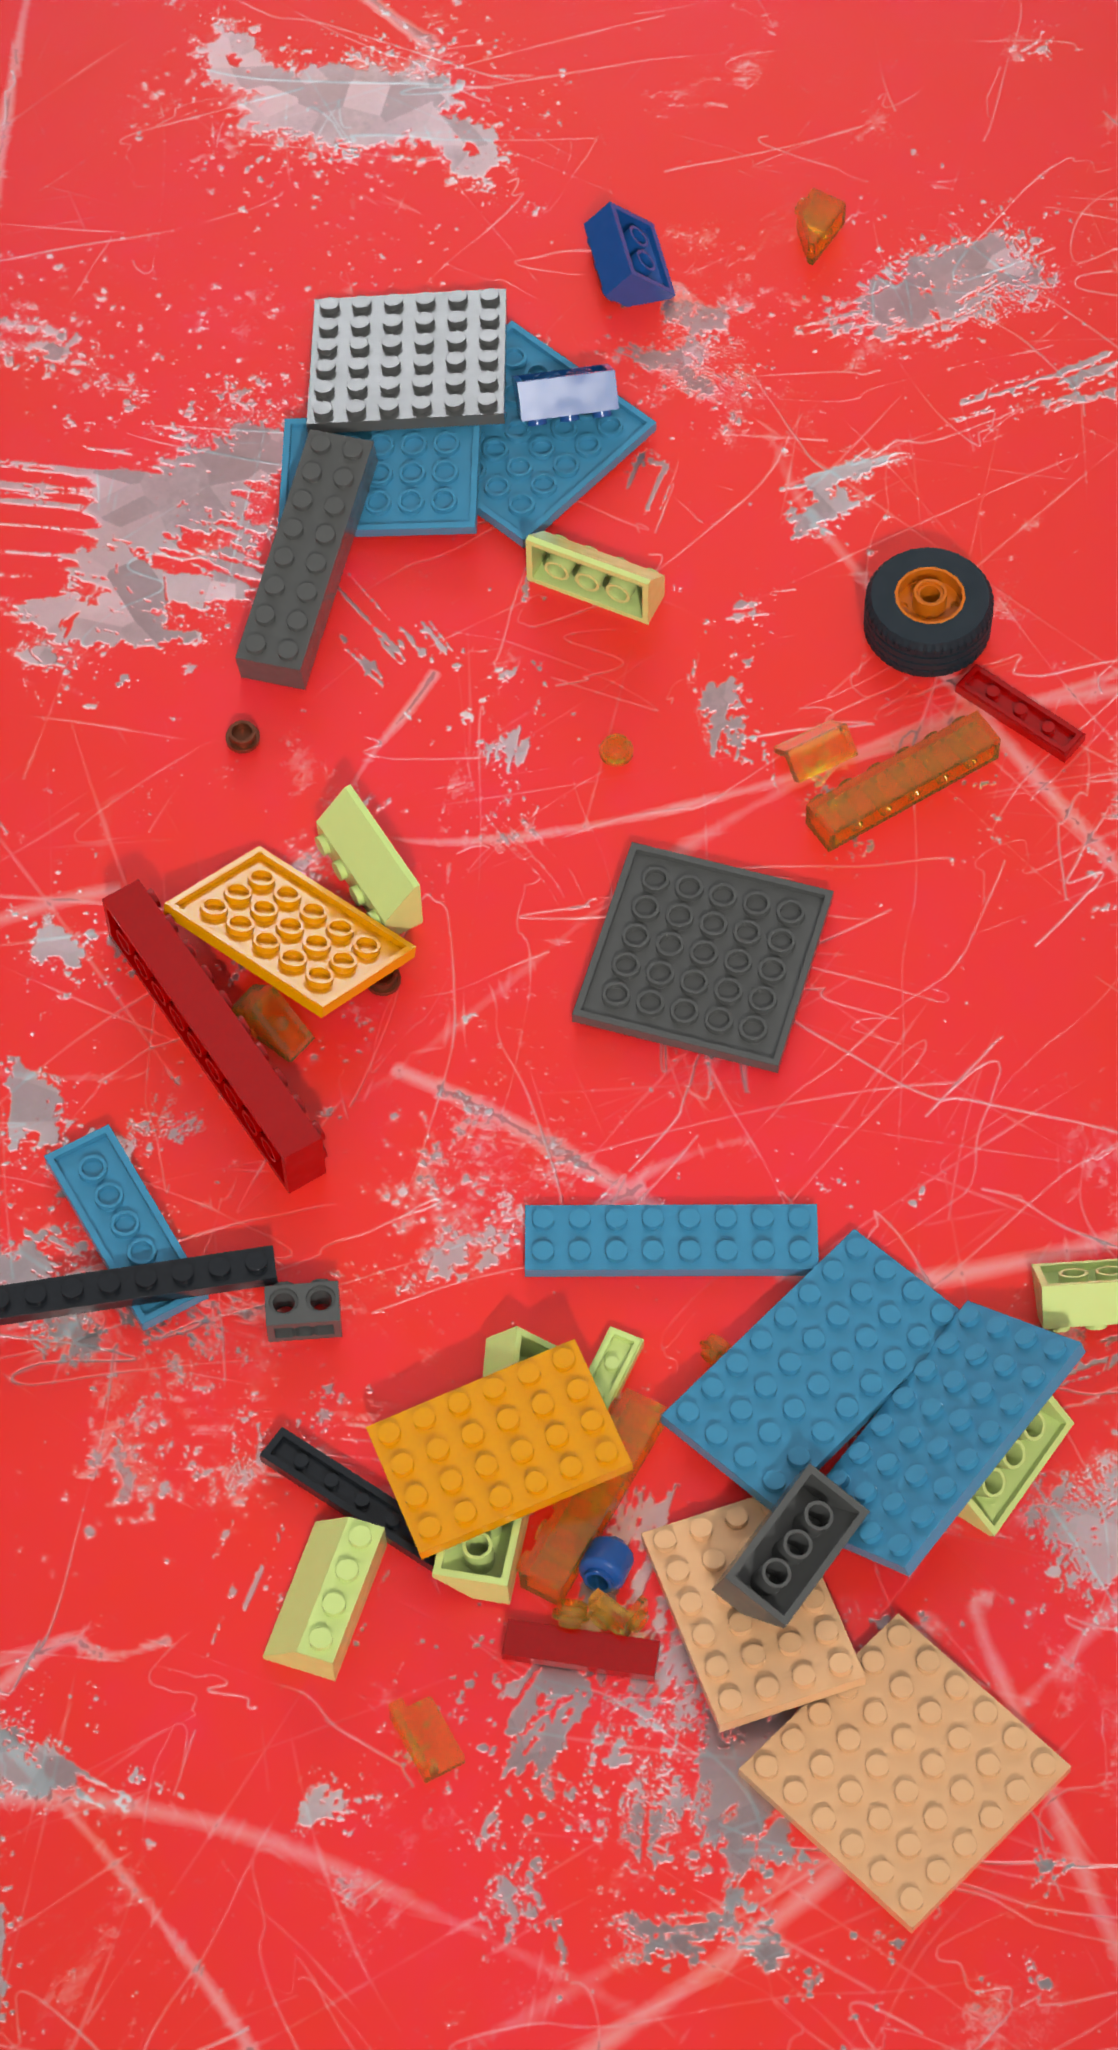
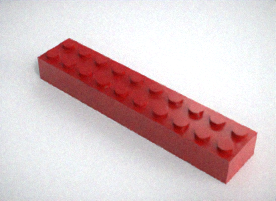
[102,879,328,1194]

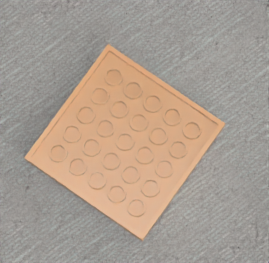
[738,1613,1072,1934]

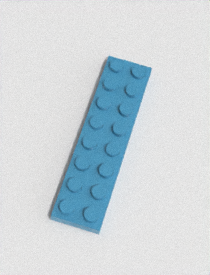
[525,1204,819,1277]

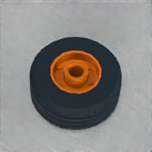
[863,547,994,677]

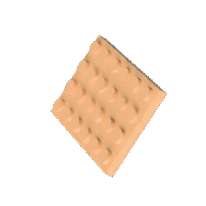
[641,1497,866,1733]

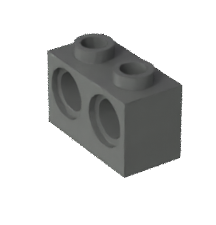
[264,1279,342,1342]

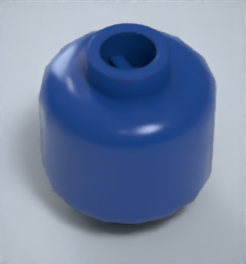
[578,1536,634,1593]

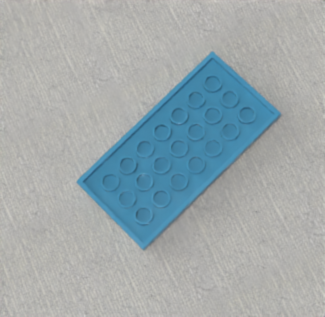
[661,1229,960,1510]
[826,1300,1086,1577]

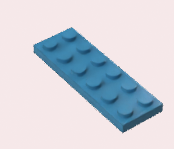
[44,1124,209,1331]

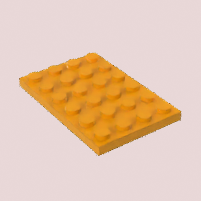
[163,846,416,1018]
[366,1339,634,1560]

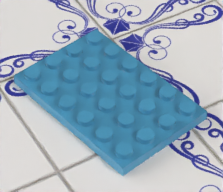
[278,418,481,537]

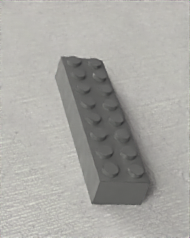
[235,429,378,690]

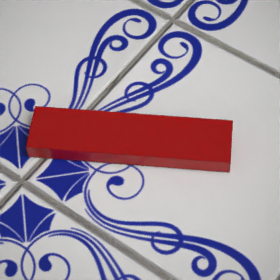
[955,664,1086,763]
[502,1619,660,1682]

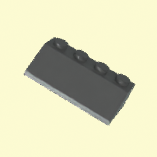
[711,1463,870,1628]

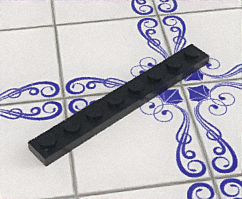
[0,1245,278,1325]

